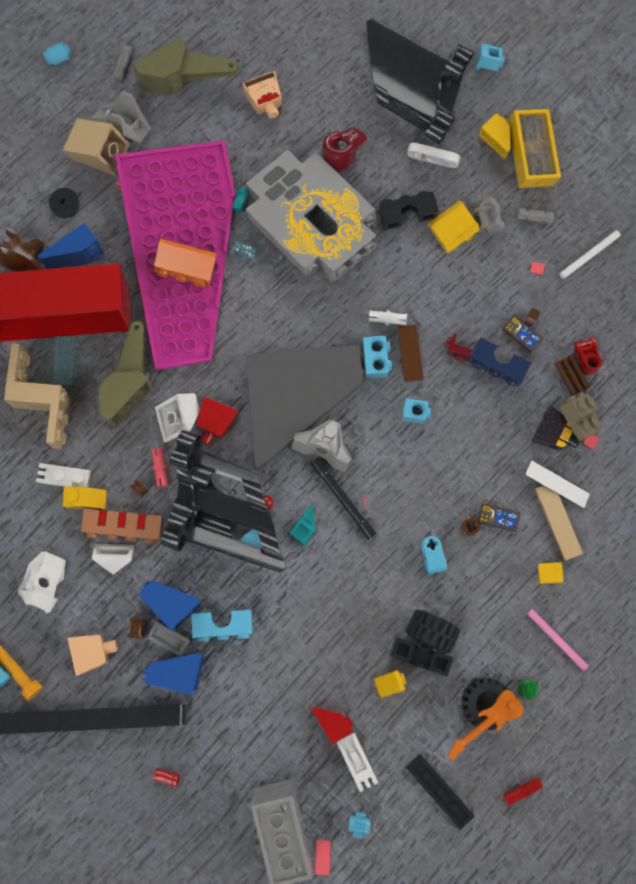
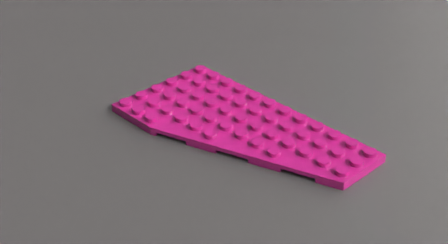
[115,140,235,371]

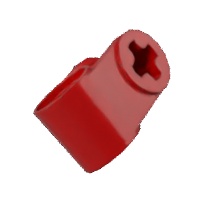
[573,337,602,375]

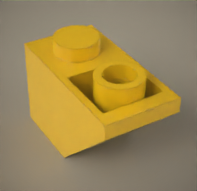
[373,670,407,698]

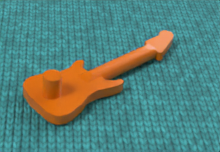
[448,690,524,760]

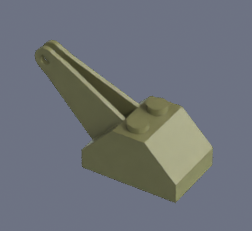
[133,37,238,96]
[99,321,153,428]

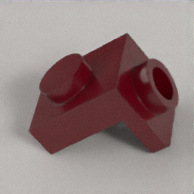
[445,333,472,362]

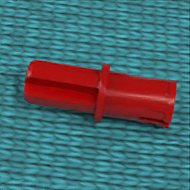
[503,777,543,806]

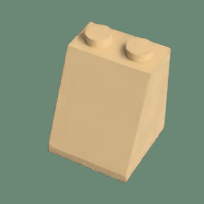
[63,118,130,175]

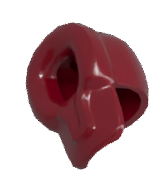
[322,127,367,172]

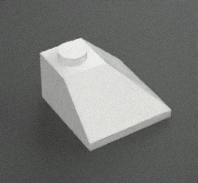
[155,393,200,443]

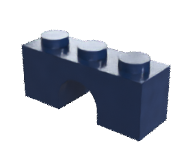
[468,337,531,387]

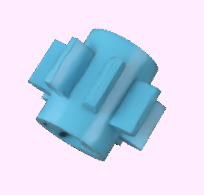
[348,811,371,839]

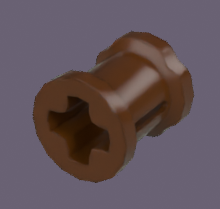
[127,618,147,639]

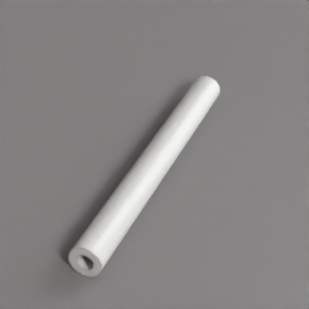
[559,230,620,279]

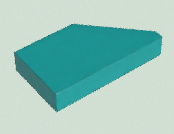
[289,505,316,545]

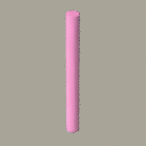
[527,609,589,671]

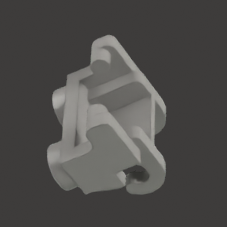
[473,197,505,233]

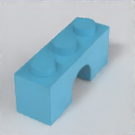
[191,610,253,642]

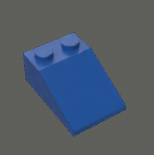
[38,223,103,269]

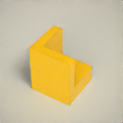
[536,562,564,585]

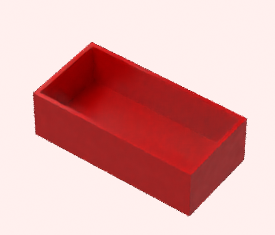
[0,263,133,342]

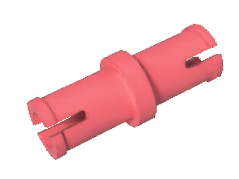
[151,447,169,488]

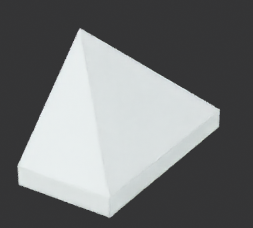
[92,544,134,575]

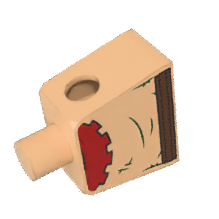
[242,71,282,119]

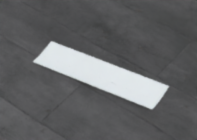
[526,460,590,508]

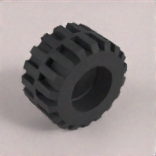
[405,610,461,653]
[461,678,509,730]

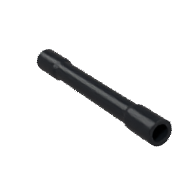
[310,457,377,540]

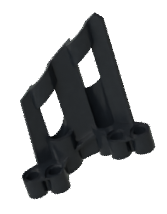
[160,429,286,573]

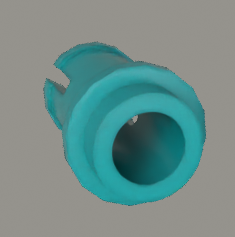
[232,187,250,213]

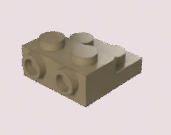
[560,392,602,441]

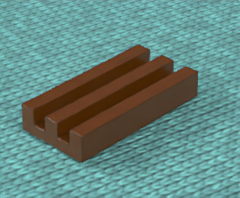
[554,355,590,396]

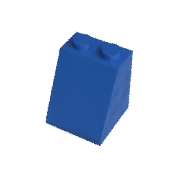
[138,581,204,631]
[143,653,205,695]

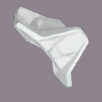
[18,551,66,613]

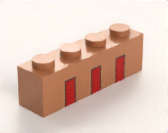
[81,509,164,544]

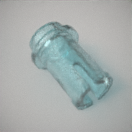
[232,240,257,259]

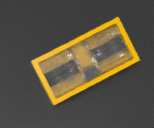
[508,109,561,188]

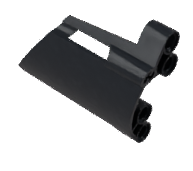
[366,18,474,145]

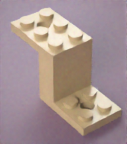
[4,343,71,450]

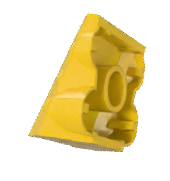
[427,201,480,253]

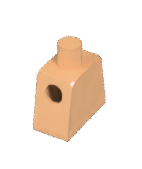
[67,635,118,676]

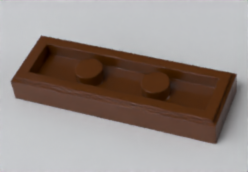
[397,325,424,383]

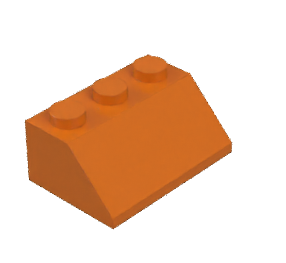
[154,239,217,287]

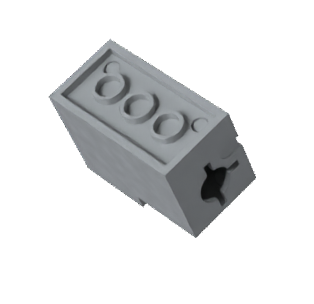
[251,779,312,884]

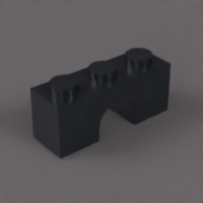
[378,191,439,230]
[389,637,454,677]

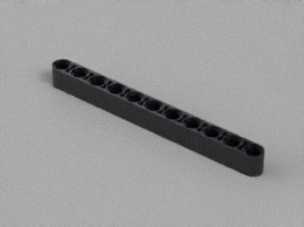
[0,704,186,735]

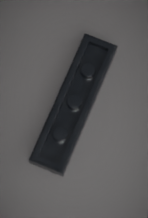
[406,753,475,830]

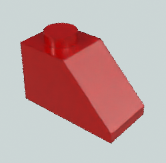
[311,707,354,745]

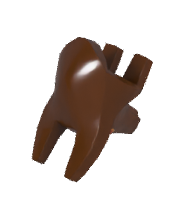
[0,227,44,272]

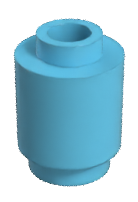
[43,42,71,66]

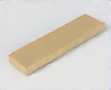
[534,485,583,561]

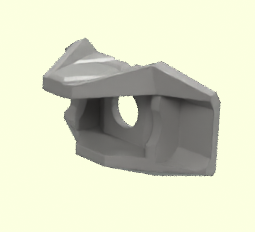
[89,92,151,143]
[291,420,352,473]

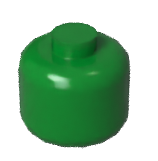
[517,679,539,700]

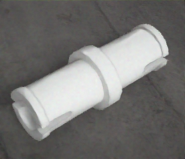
[369,310,407,326]

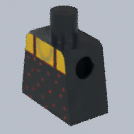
[531,406,580,451]

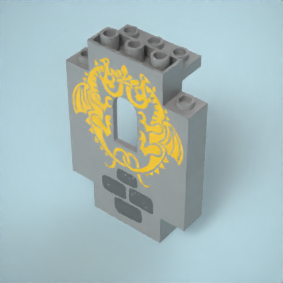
[246,149,377,283]

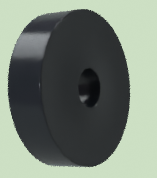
[49,188,80,218]

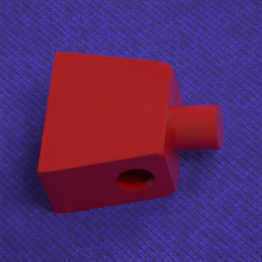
[196,396,239,446]

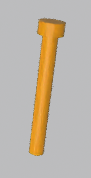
[0,645,43,701]

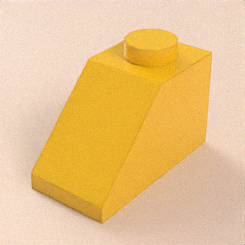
[479,113,511,159]
[63,487,107,510]

